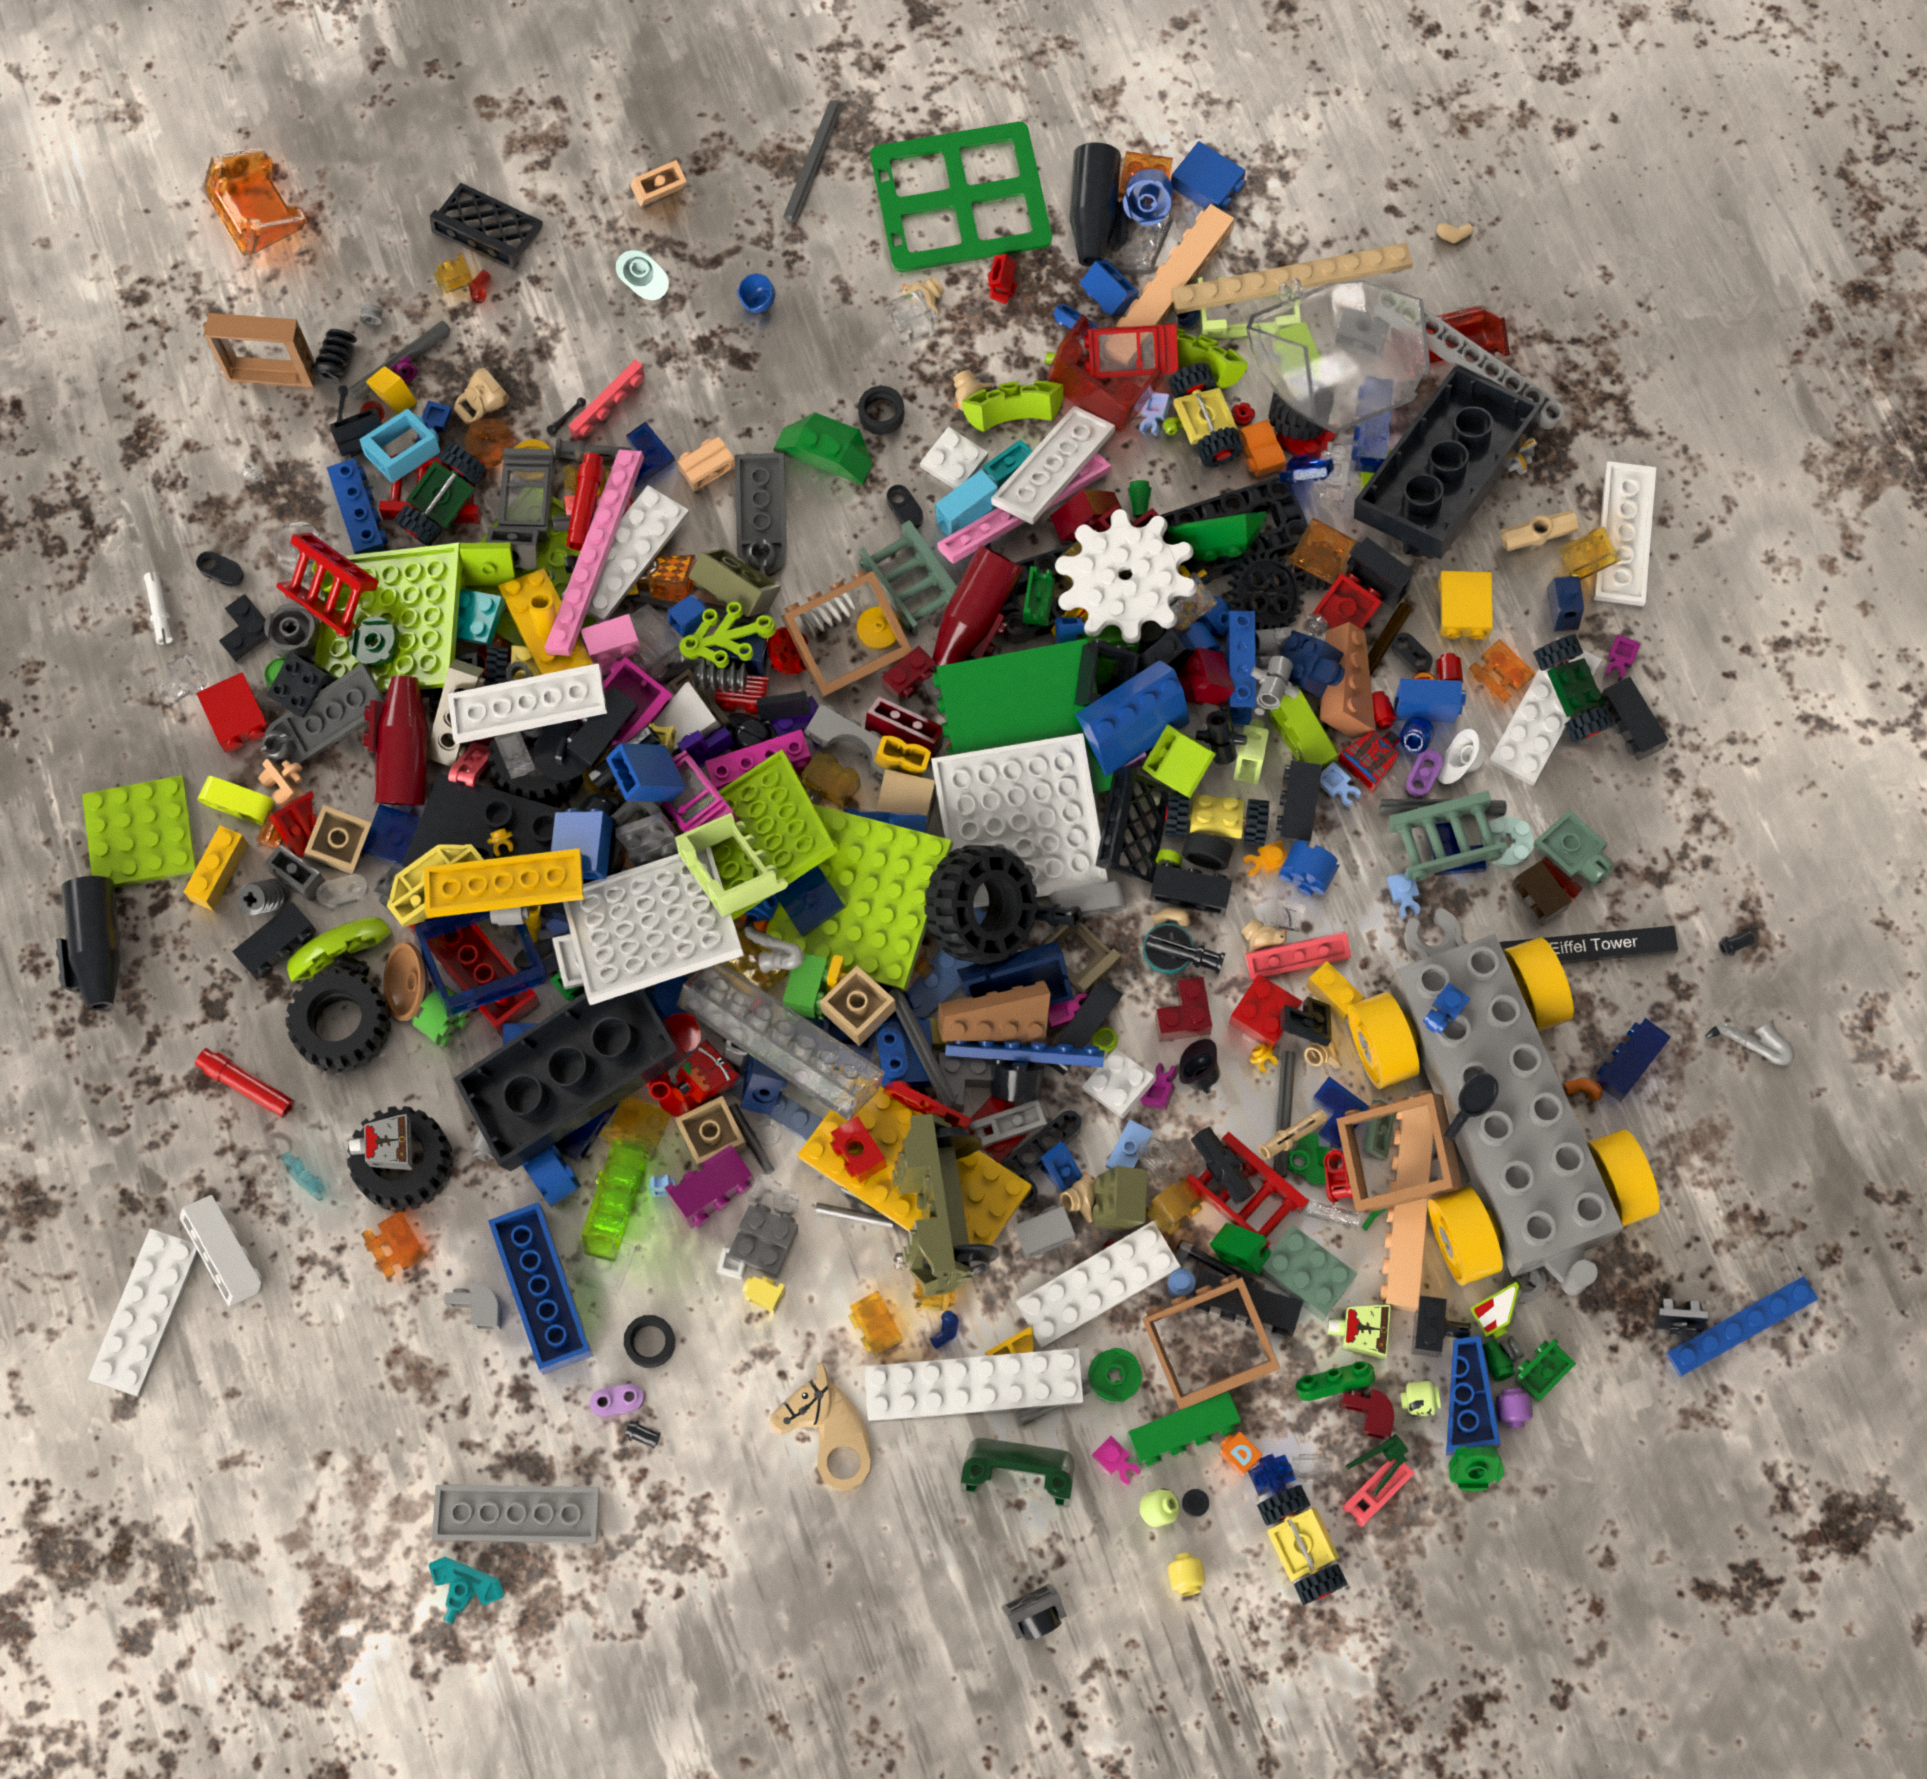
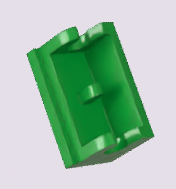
[1023,566,1055,626]
[1210,1222,1271,1275]

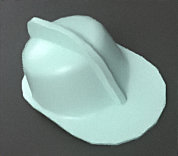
[616,250,669,300]

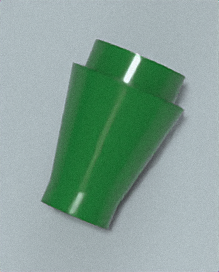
[1127,480,1152,518]
[1482,1339,1515,1382]

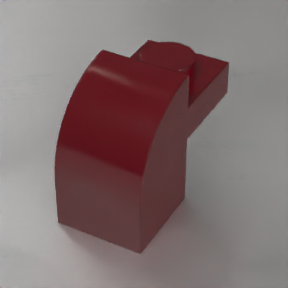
[1339,1388,1394,1440]

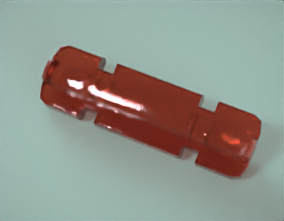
[1541,857,1582,898]

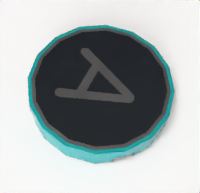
[1142,923,1194,975]

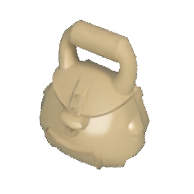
[454,368,510,424]

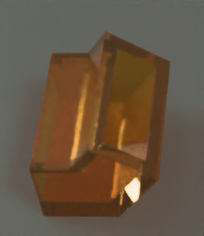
[256,811,284,850]

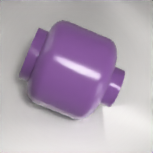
[1496,1388,1533,1428]

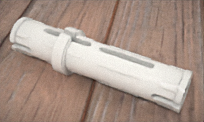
[144,572,173,645]

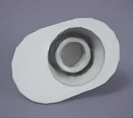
[1437,729,1487,784]

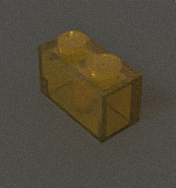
[1558,527,1621,581]
[801,751,861,810]
[848,1291,904,1357]

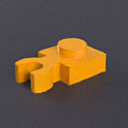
[1242,840,1288,877]

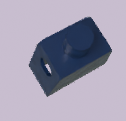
[1547,576,1584,631]

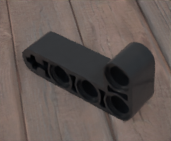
[1047,977,1124,1076]
[1000,1110,1082,1208]

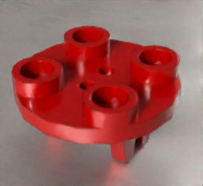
[767,627,808,676]

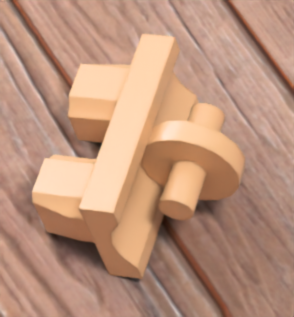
[258,759,304,806]

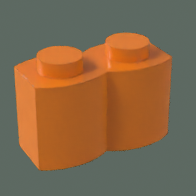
[1239,419,1286,478]

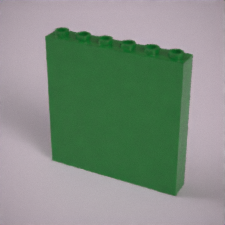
[932,638,1113,793]

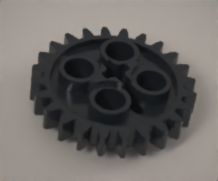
[1227,552,1305,630]

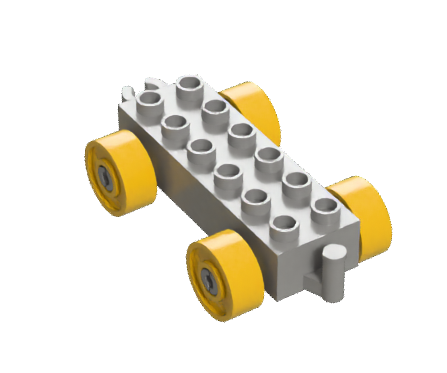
[1347,908,1660,1296]

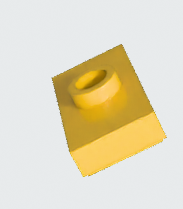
[827,955,847,994]

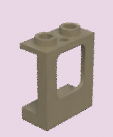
[1041,917,1121,995]

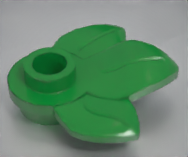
[1288,1133,1332,1185]

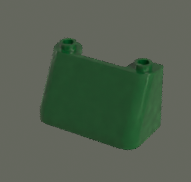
[961,1438,1075,1508]

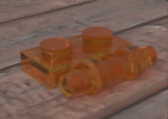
[1469,639,1535,703]
[361,1211,427,1279]

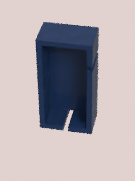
[957,941,1074,1006]

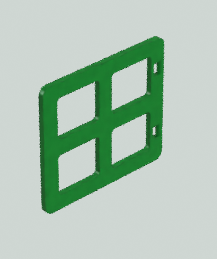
[870,121,1052,272]

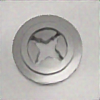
[1502,1268,1546,1304]

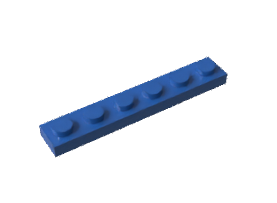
[945,1041,1105,1067]
[1666,1276,1818,1377]

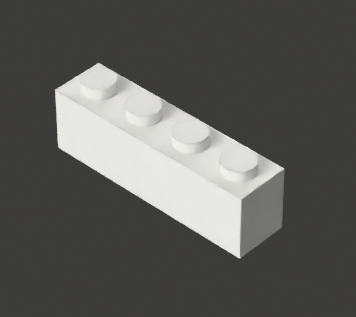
[179,1195,262,1306]

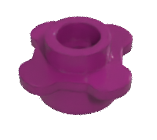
[390,356,418,384]

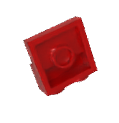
[1312,573,1383,630]

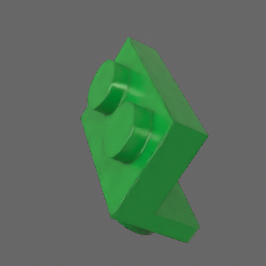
[1514,1338,1576,1403]

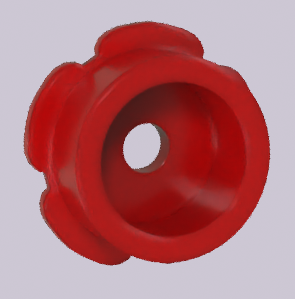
[1231,402,1255,426]

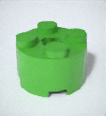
[412,985,472,1048]

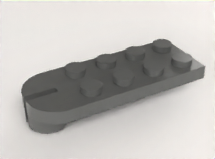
[735,453,787,575]
[261,663,385,767]

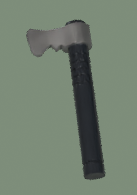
[1175,1239,1255,1285]

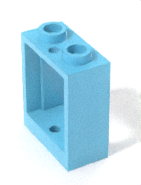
[359,408,440,483]
[935,469,998,537]

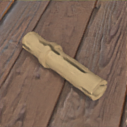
[1258,1108,1328,1160]

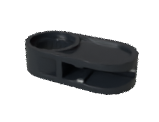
[887,485,923,529]
[196,551,244,587]

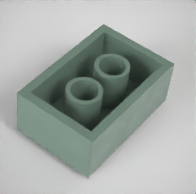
[1260,1225,1358,1321]

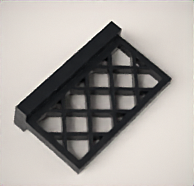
[430,182,543,270]
[1095,766,1171,885]

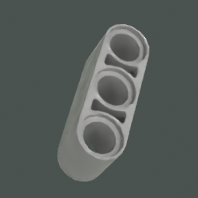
[1049,881,1127,918]

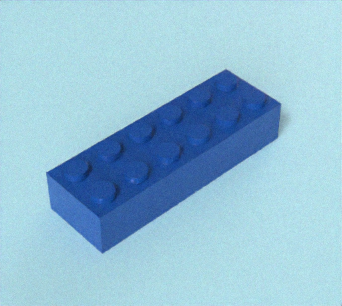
[488,1202,594,1375]

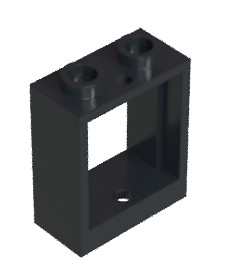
[1346,537,1415,609]
[1074,640,1139,707]

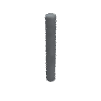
[728,1103,775,1175]
[815,1202,894,1228]

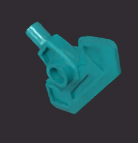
[428,1556,505,1624]

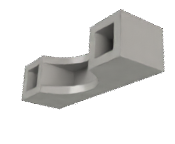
[804,704,900,781]

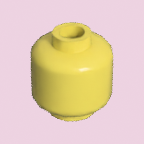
[1168,1553,1206,1596]

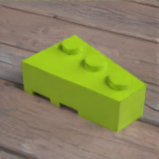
[1268,685,1338,772]

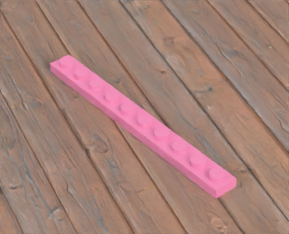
[544,450,644,656]

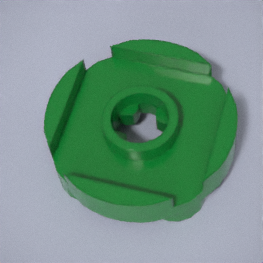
[1088,1348,1142,1403]
[1448,1446,1504,1492]

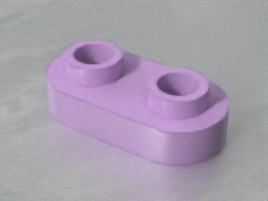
[590,1384,644,1418]

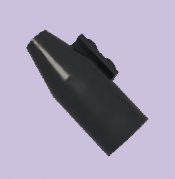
[1069,142,1129,267]
[56,876,122,1011]

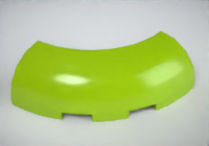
[1153,328,1248,389]
[962,381,1064,432]
[287,916,391,981]

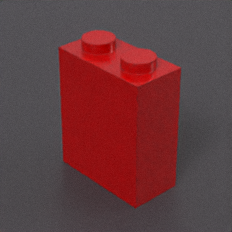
[196,672,269,752]

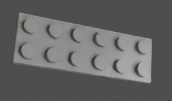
[432,1485,600,1544]

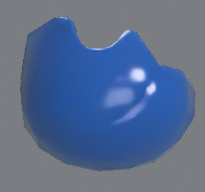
[737,273,776,313]

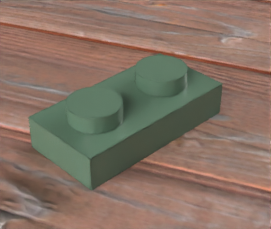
[1363,1100,1395,1159]

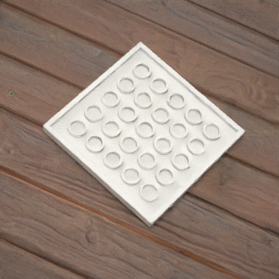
[931,733,1108,908]
[563,847,744,1005]

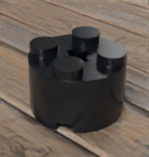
[990,1059,1044,1102]

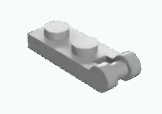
[968,1100,1047,1150]

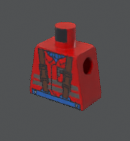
[1338,730,1400,793]

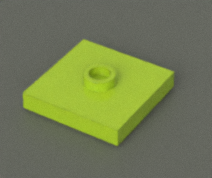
[460,542,516,586]

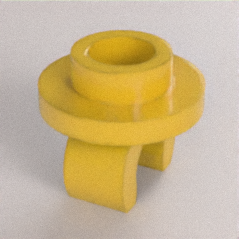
[487,828,514,856]
[1249,1044,1278,1073]

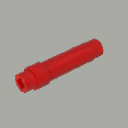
[566,453,604,551]
[195,1048,294,1118]

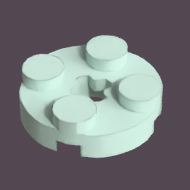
[1481,816,1534,868]

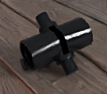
[1196,702,1247,765]

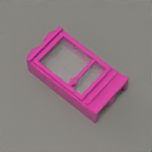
[661,750,741,833]

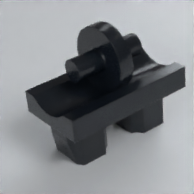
[1654,1299,1708,1343]

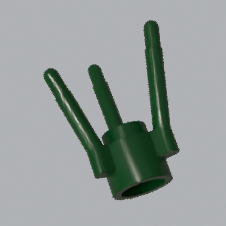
[1345,1434,1409,1496]

